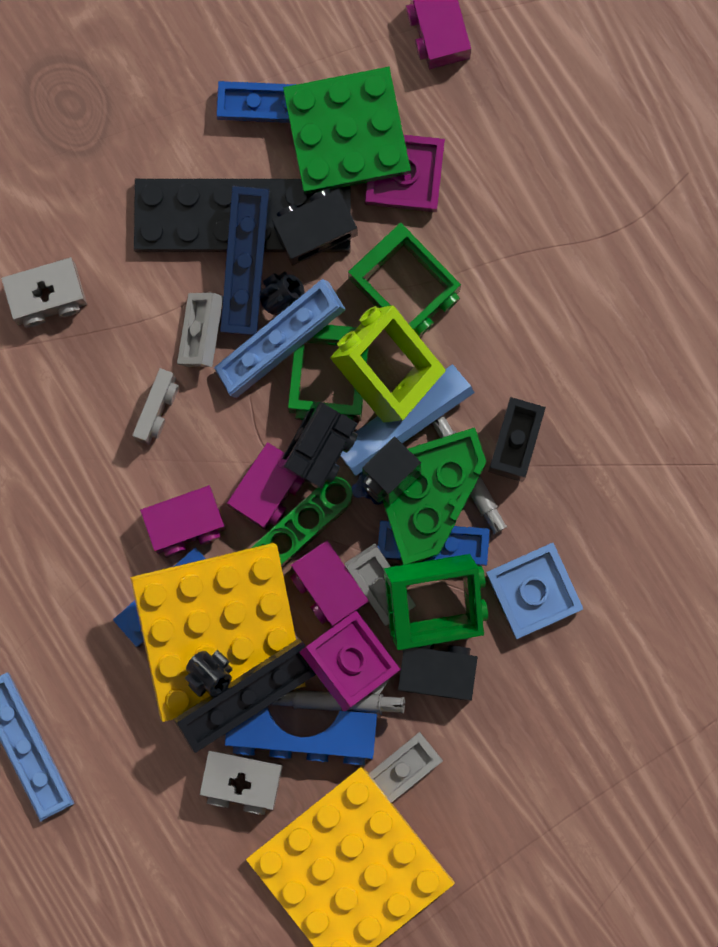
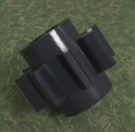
[260,271,305,315]
[185,650,233,697]

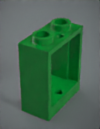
[348,222,461,337]
[288,325,369,421]
[383,554,488,650]

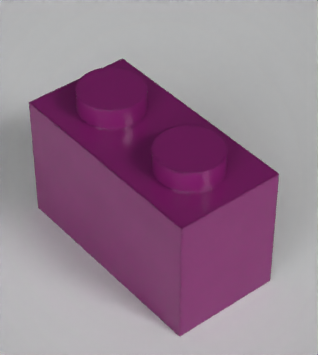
[406,0,471,70]
[227,442,305,530]
[140,485,226,557]
[289,540,369,627]

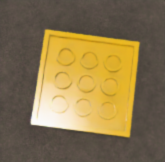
[130,543,305,722]
[246,766,455,947]

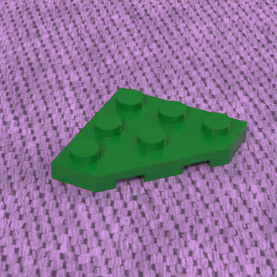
[382,427,486,565]

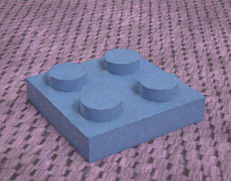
[486,543,583,640]

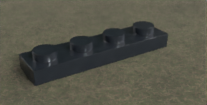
[173,638,316,753]

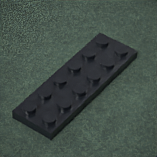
[134,178,351,252]

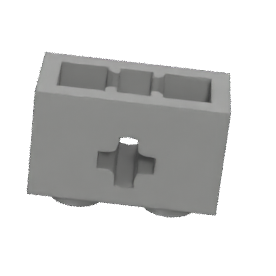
[1,257,87,328]
[200,751,283,815]

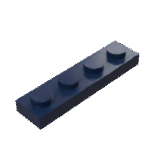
[220,186,270,335]

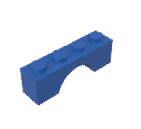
[225,706,377,765]

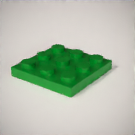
[283,66,411,195]

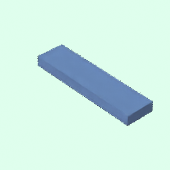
[214,279,346,398]
[340,364,474,476]
[0,672,75,821]

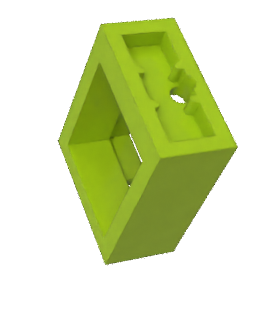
[330,305,446,423]

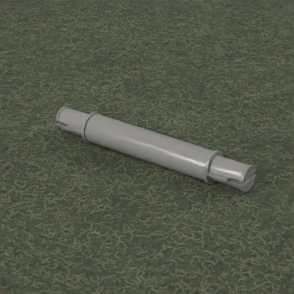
[432,415,507,534]
[272,689,405,714]

